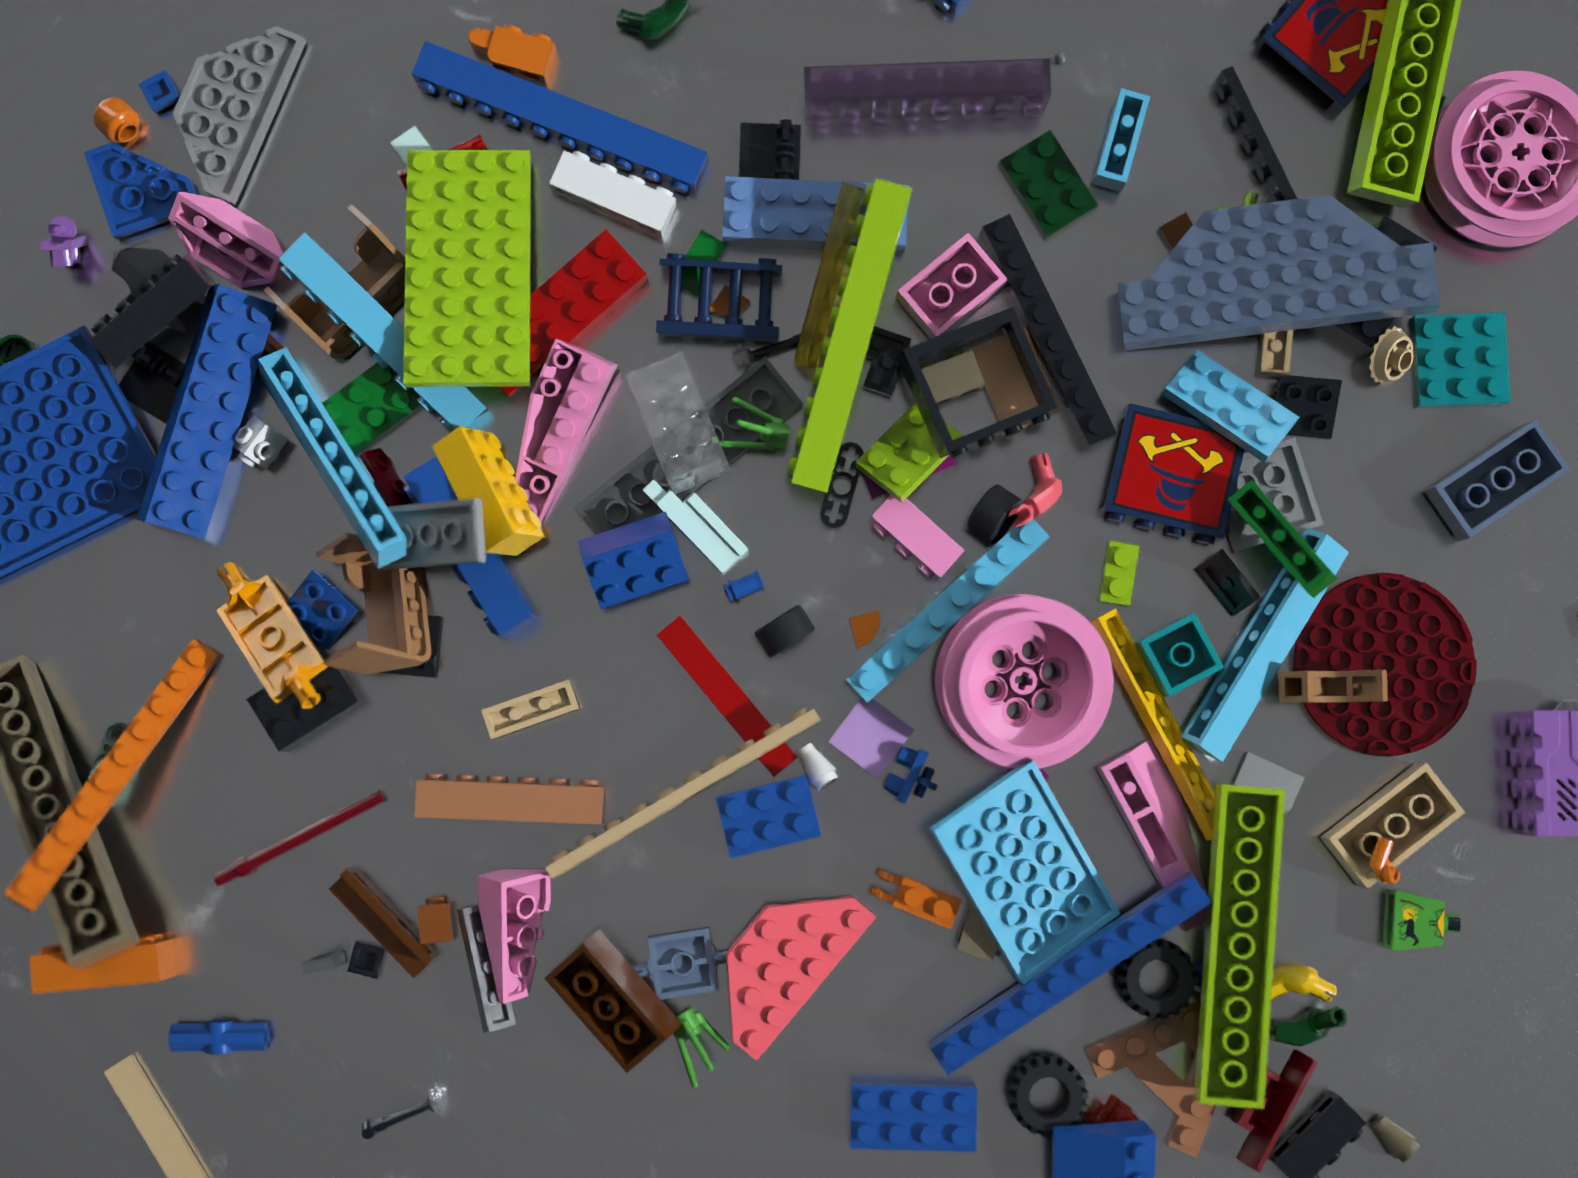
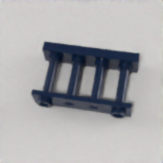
[656,253,783,340]

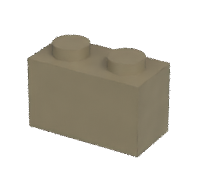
[920,349,985,406]

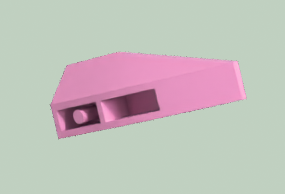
[515,339,617,522]
[1096,739,1207,932]

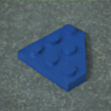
[84,142,197,239]

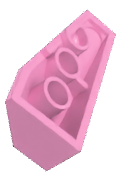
[478,869,551,1004]

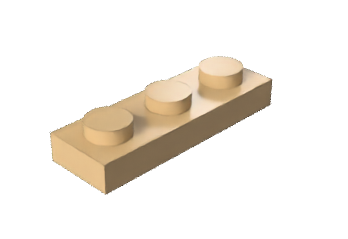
[481,679,580,739]

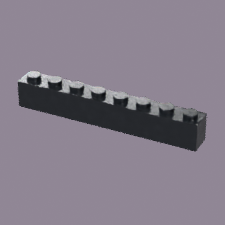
[979,214,1117,451]

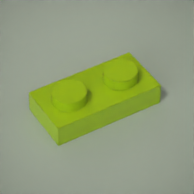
[1098,541,1140,606]

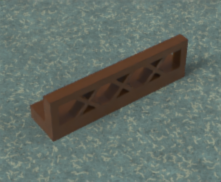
[329,867,438,979]

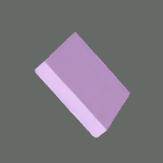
[828,698,914,779]

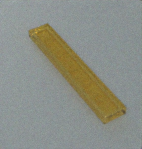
[794,182,864,369]

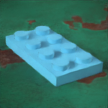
[1162,350,1299,463]

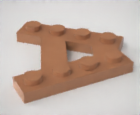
[1084,999,1216,1157]

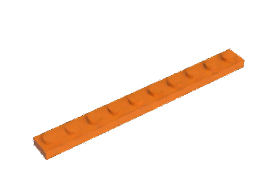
[4,639,219,914]

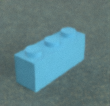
[1092,88,1150,192]

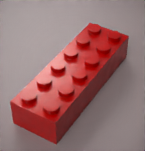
[500,229,649,401]

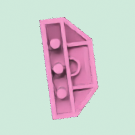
[168,192,283,288]

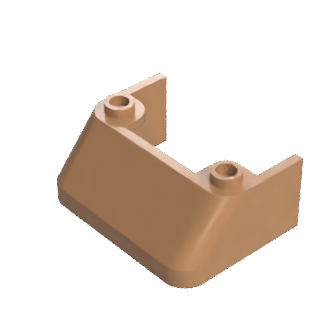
[263,204,405,359]
[316,532,431,674]

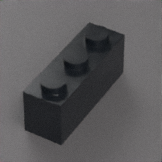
[1268,1091,1367,1178]

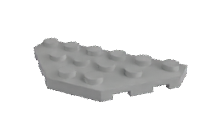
[173,26,307,205]

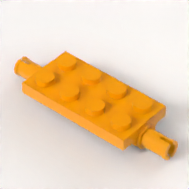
[216,562,328,709]

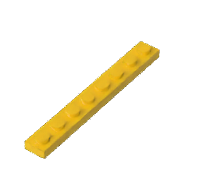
[1090,608,1215,841]

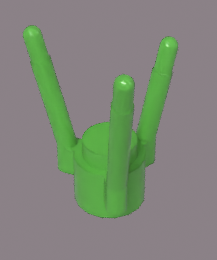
[712,397,790,452]
[673,1008,730,1088]

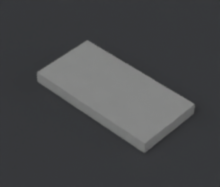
[382,498,486,570]

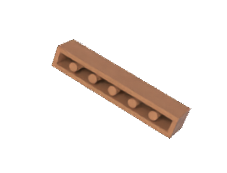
[414,774,605,825]

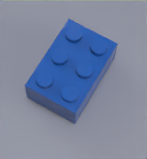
[578,512,689,609]
[716,775,821,858]

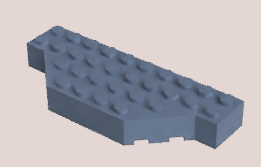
[1118,195,1440,351]

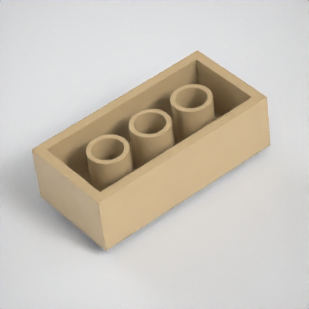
[1320,763,1465,889]

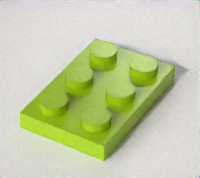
[855,403,963,503]

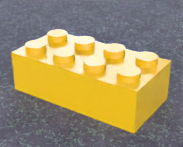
[432,426,545,556]

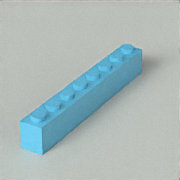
[279,232,486,433]
[258,347,406,569]
[845,519,1050,704]
[1181,528,1349,762]

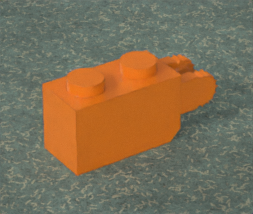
[468,25,556,85]
[870,869,962,929]

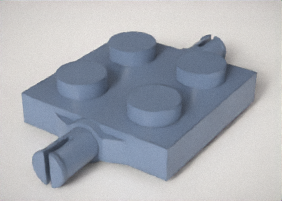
[632,928,727,1000]

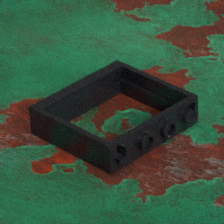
[896,307,1057,459]

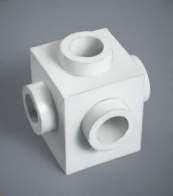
[234,415,288,469]

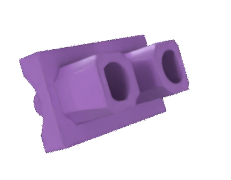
[40,216,87,267]

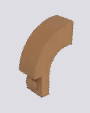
[1278,670,1388,703]

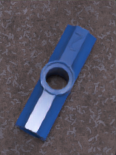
[168,1020,269,1055]

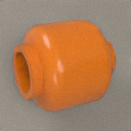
[93,97,140,143]

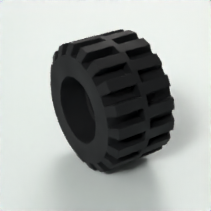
[1114,938,1198,1019]
[1006,1053,1089,1138]

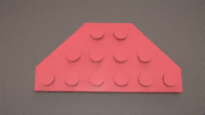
[725,895,876,1061]

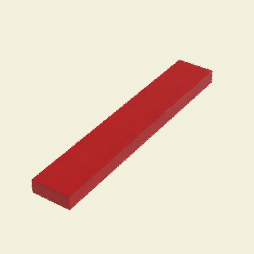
[657,616,798,777]

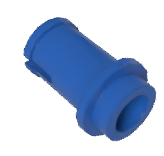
[723,570,764,602]

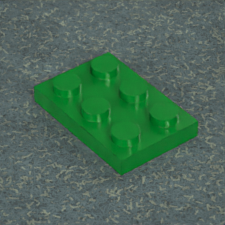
[322,363,423,457]

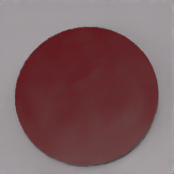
[1291,573,1477,757]

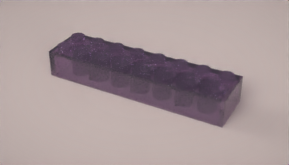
[803,58,1052,124]

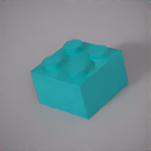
[1135,613,1224,697]

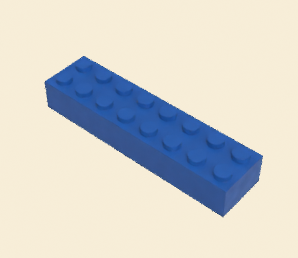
[137,284,277,540]

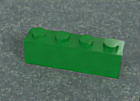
[1228,479,1338,598]

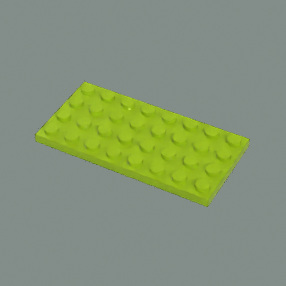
[403,150,531,387]

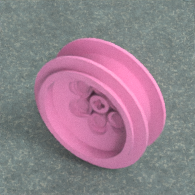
[1423,71,1578,248]
[935,594,1113,768]

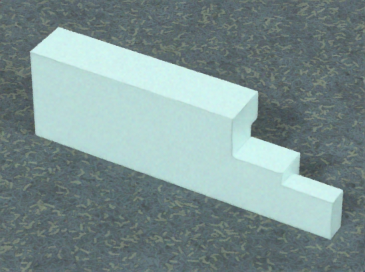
[642,479,748,573]

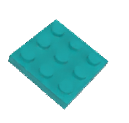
[1411,312,1511,408]

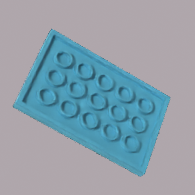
[929,760,1121,985]

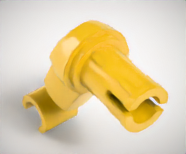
[1271,965,1337,1002]

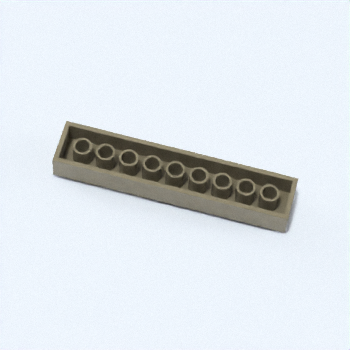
[0,654,141,970]

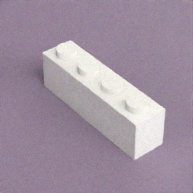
[549,151,677,238]

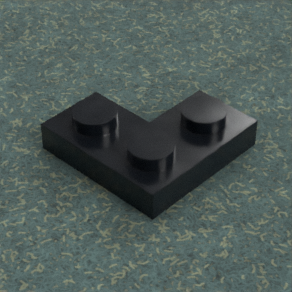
[863,326,912,398]

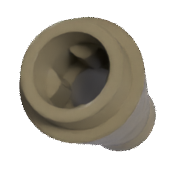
[1372,1115,1420,1163]

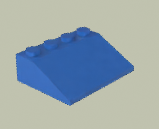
[1052,1120,1156,1178]

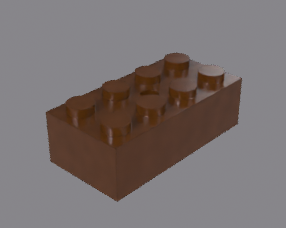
[544,930,682,1073]

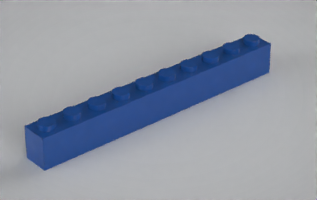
[412,41,708,193]
[930,871,1212,1075]

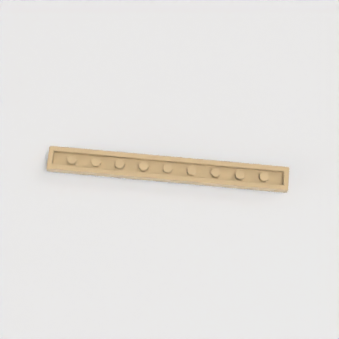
[545,707,822,878]

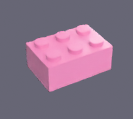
[896,233,1008,339]

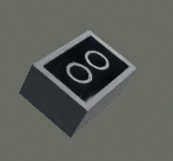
[246,649,365,752]

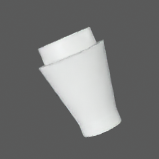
[796,743,838,791]

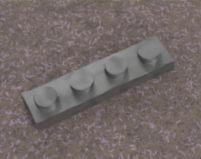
[457,905,516,1033]

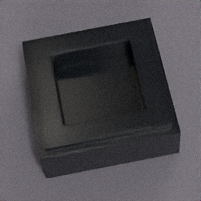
[347,940,386,979]

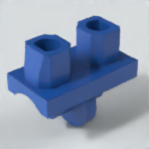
[883,747,938,804]

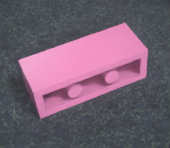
[870,495,965,580]

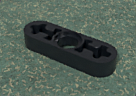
[820,442,864,530]

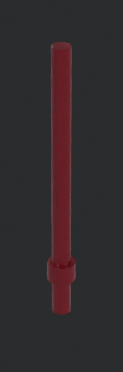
[213,790,386,886]

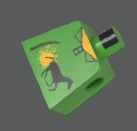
[1385,889,1461,951]

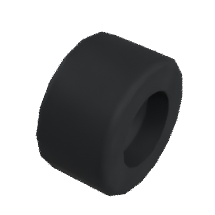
[967,484,1022,545]
[755,605,815,658]

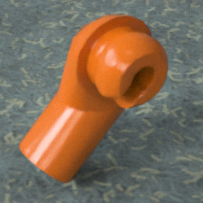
[1370,837,1400,884]

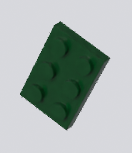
[998,129,1099,239]

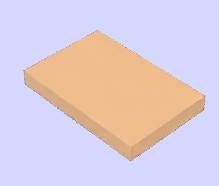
[968,326,1060,434]

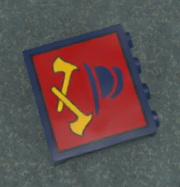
[1256,0,1388,115]
[1100,403,1244,545]

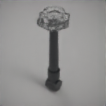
[732,329,819,372]
[362,1086,449,1139]

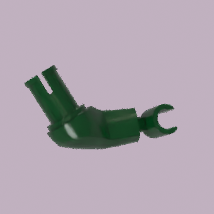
[617,0,691,40]
[1269,1006,1347,1047]

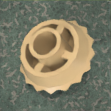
[1368,326,1414,383]

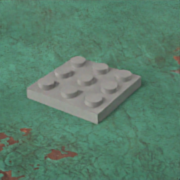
[1226,438,1324,553]

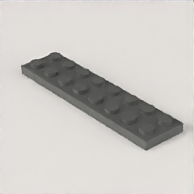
[574,356,804,535]

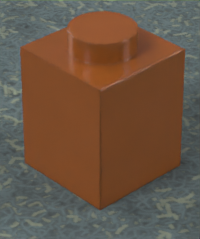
[417,897,456,944]

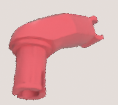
[1008,453,1062,527]

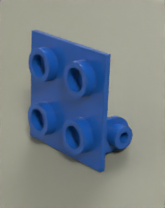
[287,569,360,651]

